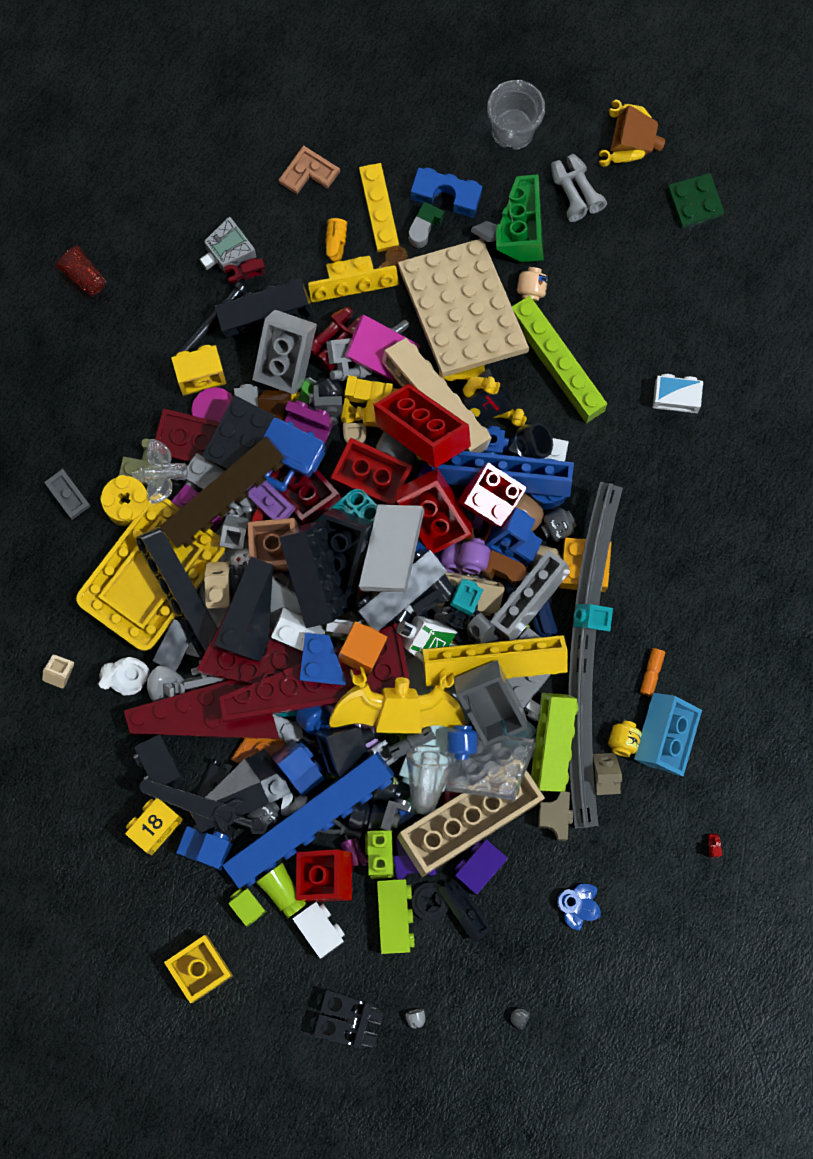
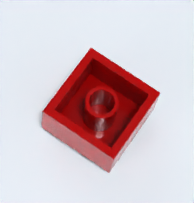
[296,849,352,903]

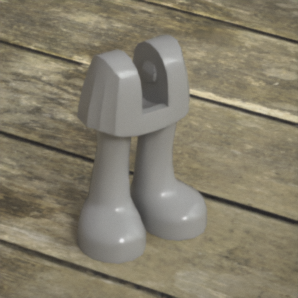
[551,154,607,222]

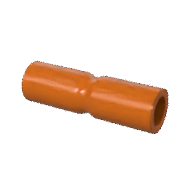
[639,648,666,697]

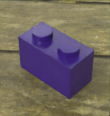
[455,839,508,895]

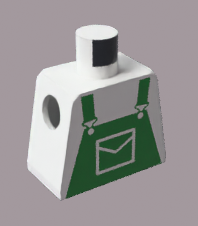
[397,615,457,662]

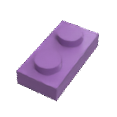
[248,480,296,520]

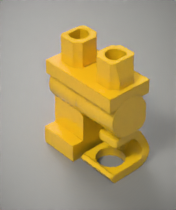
[341,375,398,427]

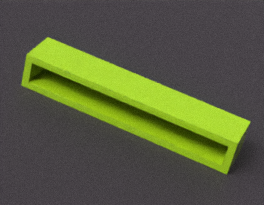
[512,295,607,423]

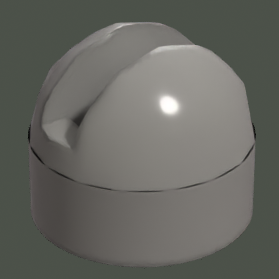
[405,1009,425,1028]

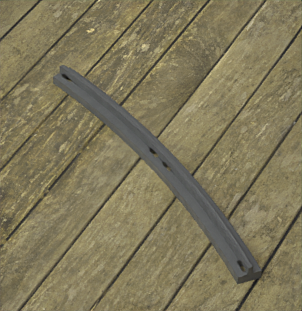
[569,482,623,828]

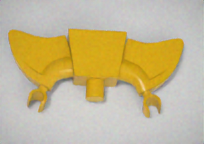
[329,667,465,734]

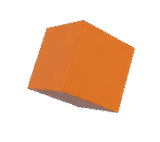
[338,621,388,676]

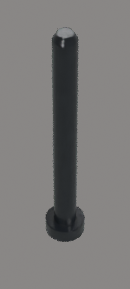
[175,281,248,356]

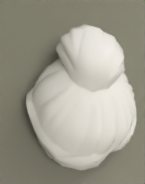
[98,657,150,696]

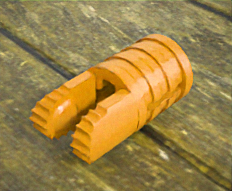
[325,218,347,262]

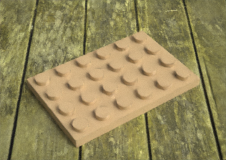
[398,239,529,377]

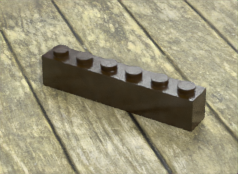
[160,436,287,548]

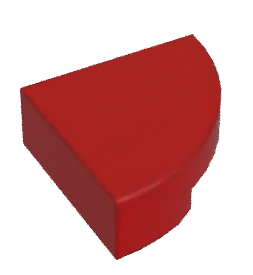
[708,834,722,858]

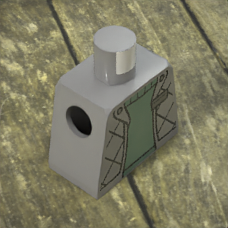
[199,217,256,272]

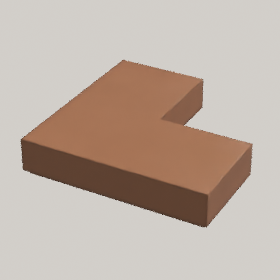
[279,146,340,194]

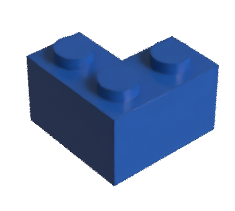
[485,507,542,567]
[271,739,325,796]
[176,824,233,871]

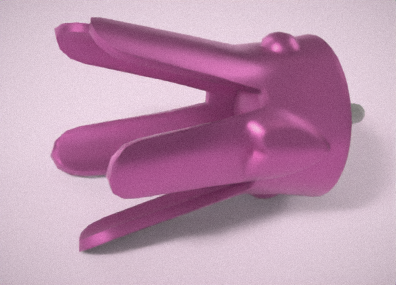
[340,835,368,870]

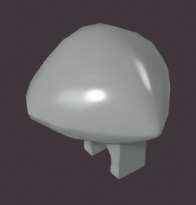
[147,666,185,702]

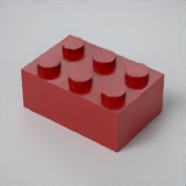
[331,437,413,505]
[396,468,472,554]

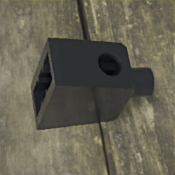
[315,724,375,778]

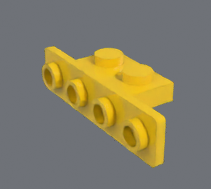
[308,256,399,302]

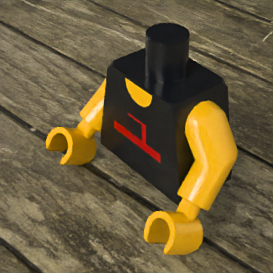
[461,369,527,427]

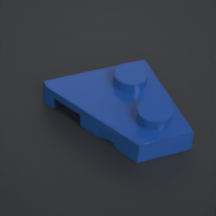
[299,632,346,685]

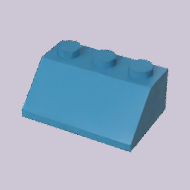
[634,693,702,776]

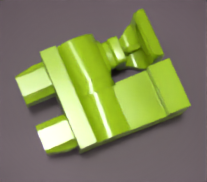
[365,831,394,879]

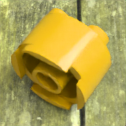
[101,475,150,526]

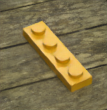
[359,163,399,252]

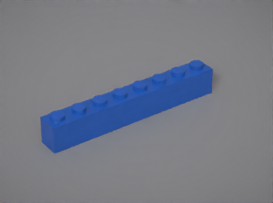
[222,751,394,888]

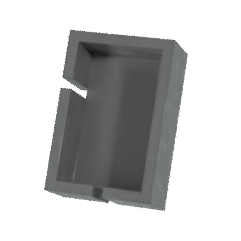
[454,660,529,746]

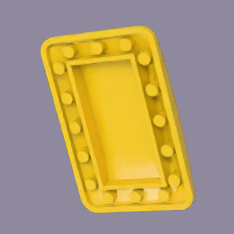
[77,495,226,651]

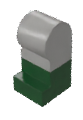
[409,202,444,248]

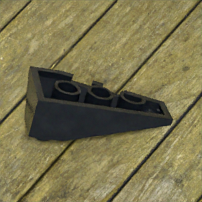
[214,556,273,662]
[190,749,291,833]

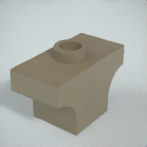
[593,753,622,795]
[538,791,573,841]

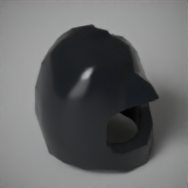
[508,422,553,459]

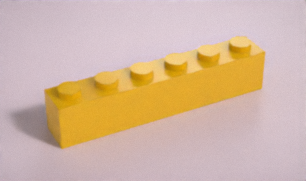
[422,635,568,686]

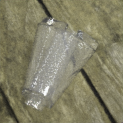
[406,745,454,814]

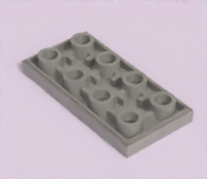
[359,505,424,592]

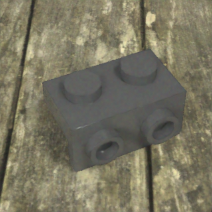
[309,385,342,426]

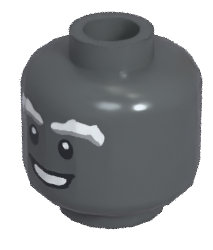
[541,508,577,542]
[247,802,281,833]

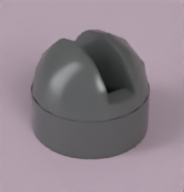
[510,1009,530,1030]

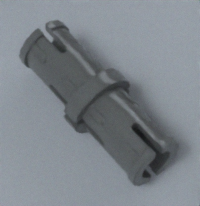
[387,726,436,760]

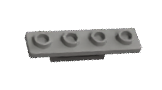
[163,453,244,516]

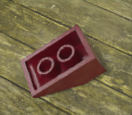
[270,466,341,526]

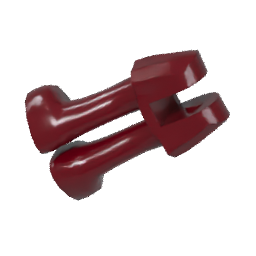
[310,306,360,373]

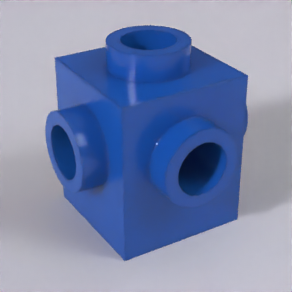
[481,426,509,455]

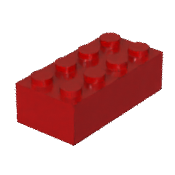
[374,383,471,468]

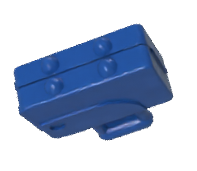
[262,418,326,492]

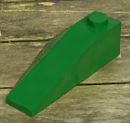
[496,175,544,262]

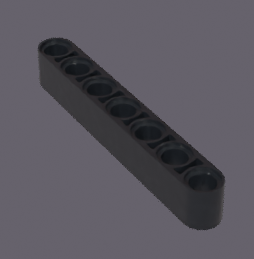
[136,527,218,677]

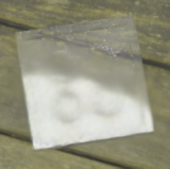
[445,735,535,801]

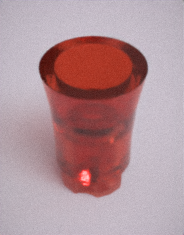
[56,246,107,296]

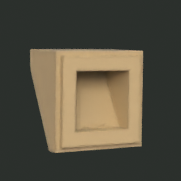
[42,654,74,688]

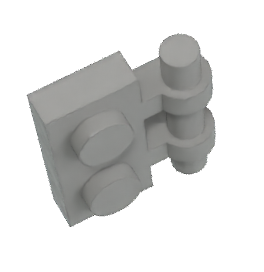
[326,338,373,381]

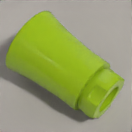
[256,863,306,918]

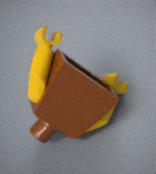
[599,100,665,167]

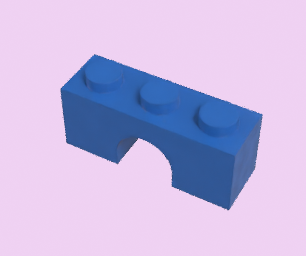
[411,168,483,218]

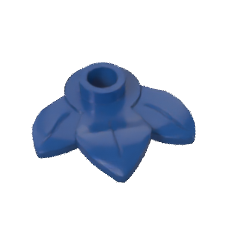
[557,884,601,930]

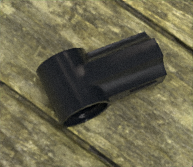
[410,574,456,616]

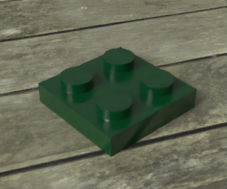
[667,173,725,228]

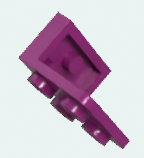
[284,400,333,444]

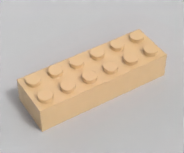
[397,758,545,877]

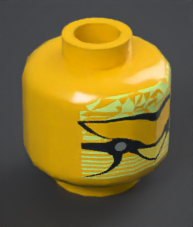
[608,721,642,757]

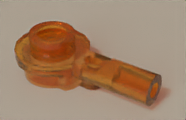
[377,246,408,269]

